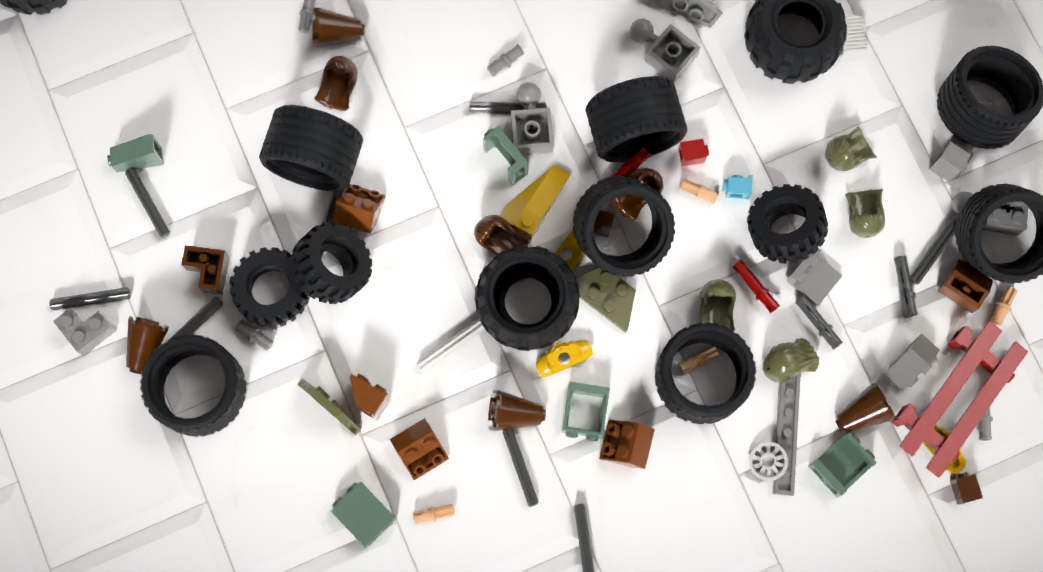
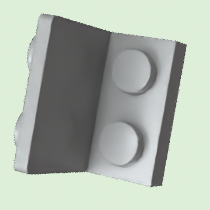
[786,248,842,306]

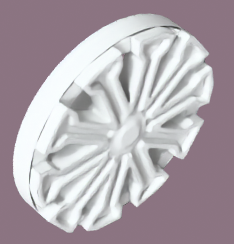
[749,442,788,481]

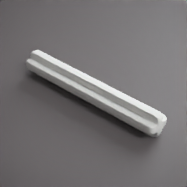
[417,319,485,372]

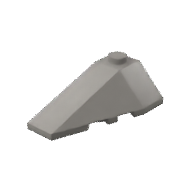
[645,0,723,28]

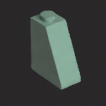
[107,134,164,172]

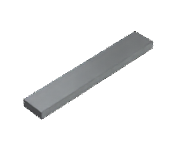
[772,373,801,496]

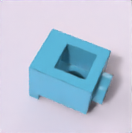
[722,175,753,200]

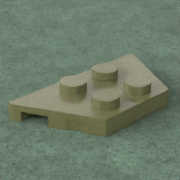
[576,268,636,333]
[297,378,361,436]

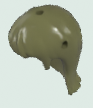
[825,126,877,171]
[845,189,886,238]
[699,279,736,331]
[762,338,820,383]

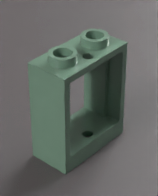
[561,381,610,441]

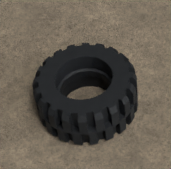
[747,184,828,264]
[290,222,373,304]
[229,247,310,328]

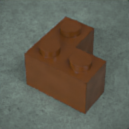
[181,245,230,295]

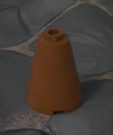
[312,7,365,47]
[126,316,170,374]
[835,383,896,433]
[488,389,546,431]

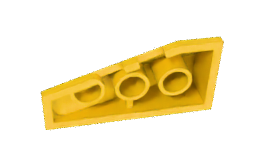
[500,165,571,241]

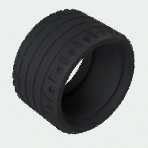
[936,45,1043,149]
[585,76,688,163]
[259,105,364,192]
[572,176,675,277]
[955,183,1043,284]
[655,322,756,424]
[140,334,247,437]

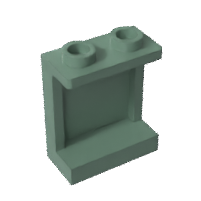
[483,126,528,186]
[809,432,877,498]
[330,482,397,548]

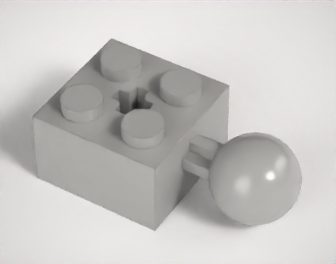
[629,18,701,83]
[511,82,554,155]
[952,185,1028,235]

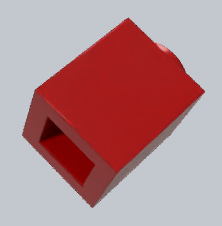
[678,139,709,167]

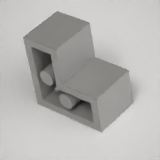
[929,135,974,182]
[53,308,117,356]
[884,333,940,390]

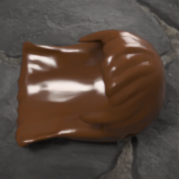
[314,56,358,112]
[612,168,664,220]
[474,215,529,255]

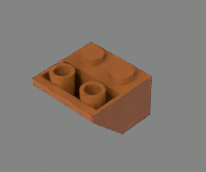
[332,184,386,233]
[938,259,993,313]
[349,373,391,421]
[389,418,449,480]
[599,419,655,469]

